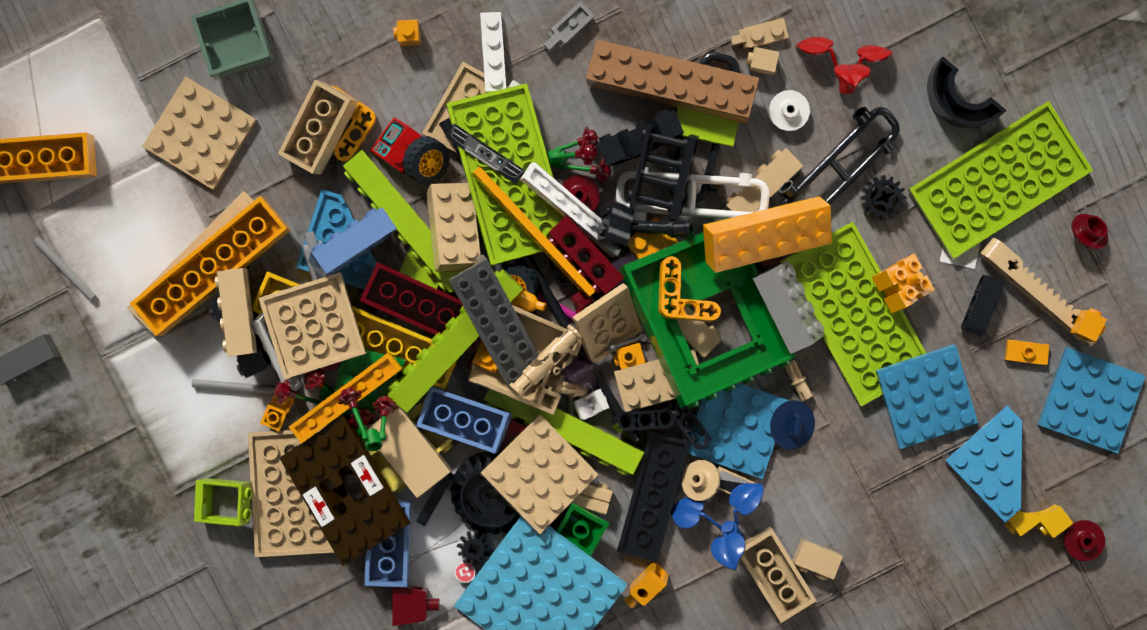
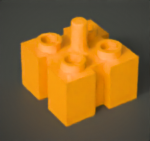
[872,254,935,313]

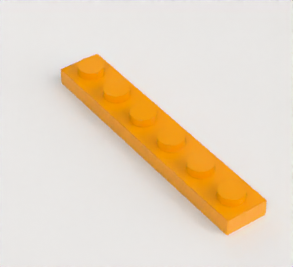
[289,352,402,444]

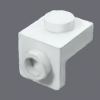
[573,389,609,421]

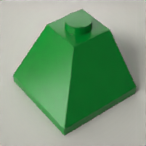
[557,503,609,556]

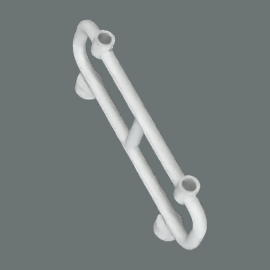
[616,166,770,221]

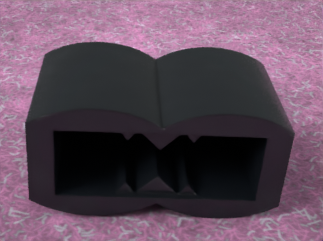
[597,200,634,250]

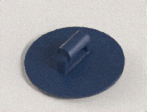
[770,400,815,449]

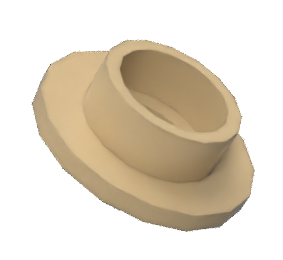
[682,460,720,501]

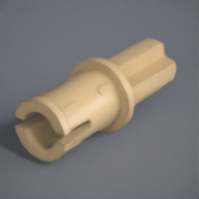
[784,360,813,401]
[557,381,589,398]

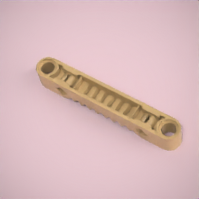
[979,238,1105,348]

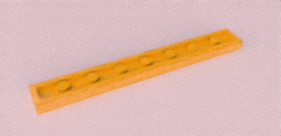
[472,167,595,298]

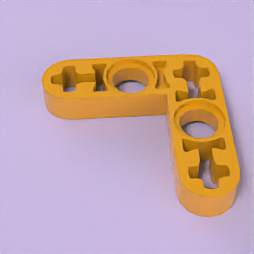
[332,86,377,162]
[659,256,721,322]

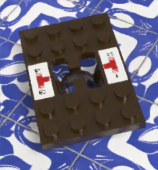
[279,415,411,566]

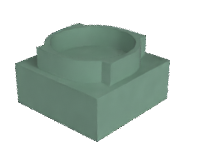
[191,0,275,80]

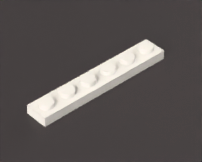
[520,162,621,258]

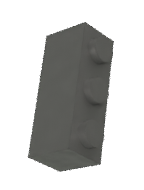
[0,334,61,387]

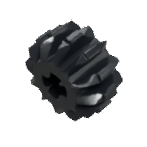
[457,530,492,566]

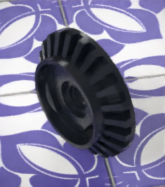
[450,451,520,535]

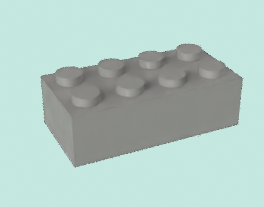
[753,260,825,354]

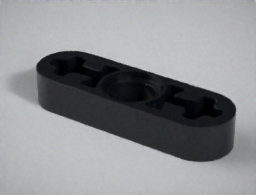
[667,398,712,450]
[416,472,455,527]

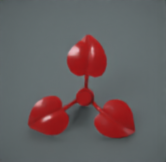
[796,37,893,94]

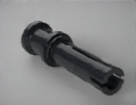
[630,219,694,239]

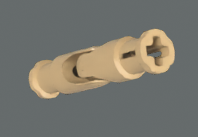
[510,324,582,398]

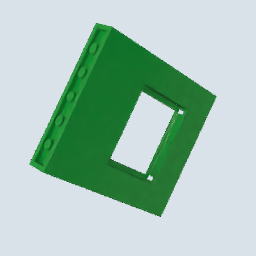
[619,232,796,409]

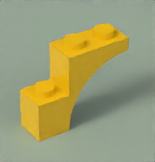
[1004,504,1073,538]

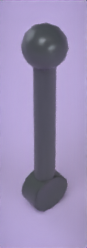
[609,333,647,352]

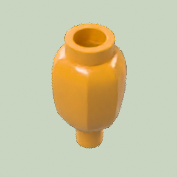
[511,290,546,312]

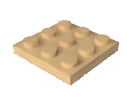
[572,283,642,365]

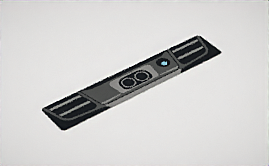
[445,124,525,183]

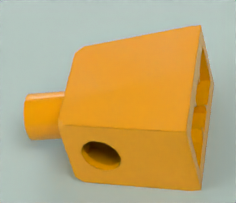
[624,561,669,609]

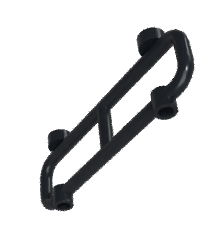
[666,52,740,203]
[779,107,900,206]

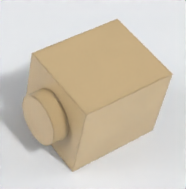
[746,47,779,76]

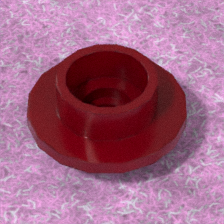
[562,175,600,211]
[1071,214,1108,250]
[1063,520,1105,561]

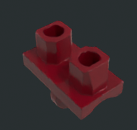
[570,290,595,313]

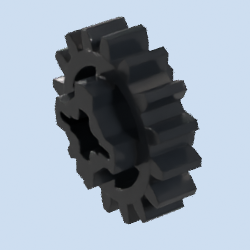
[860,175,907,221]

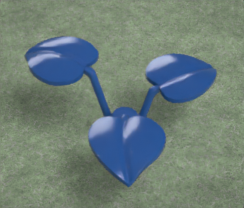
[671,483,764,570]

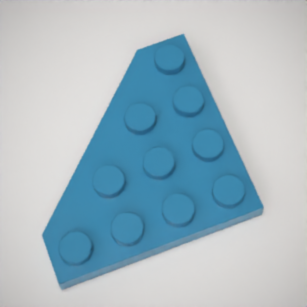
[296,189,377,290]
[945,406,1022,523]

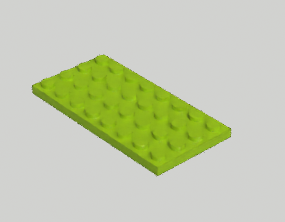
[446,83,572,266]
[908,101,1093,259]
[780,221,926,406]

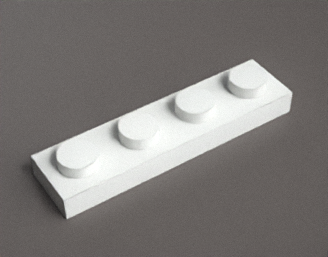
[480,12,506,93]
[252,313,302,391]

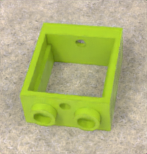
[194,478,253,526]

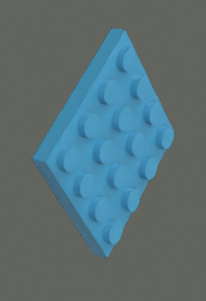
[875,344,978,449]
[1037,347,1145,454]
[687,383,789,479]

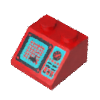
[370,117,422,174]

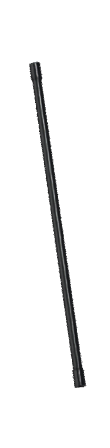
[439,118,641,445]

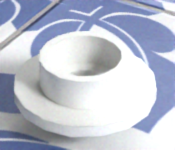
[769,90,810,131]

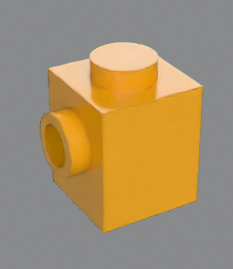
[393,20,421,46]
[1070,308,1107,342]
[613,343,645,370]

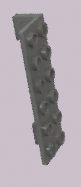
[449,254,539,387]

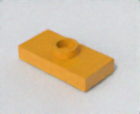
[1004,339,1050,365]

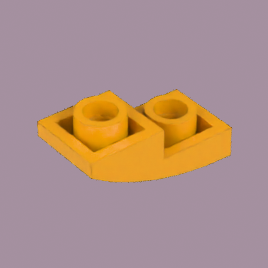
[260,392,298,431]

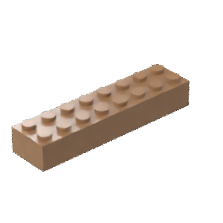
[586,39,759,124]

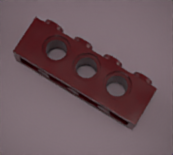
[546,215,624,296]

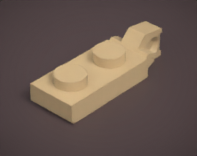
[730,18,789,49]

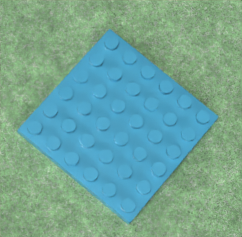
[454,516,627,630]

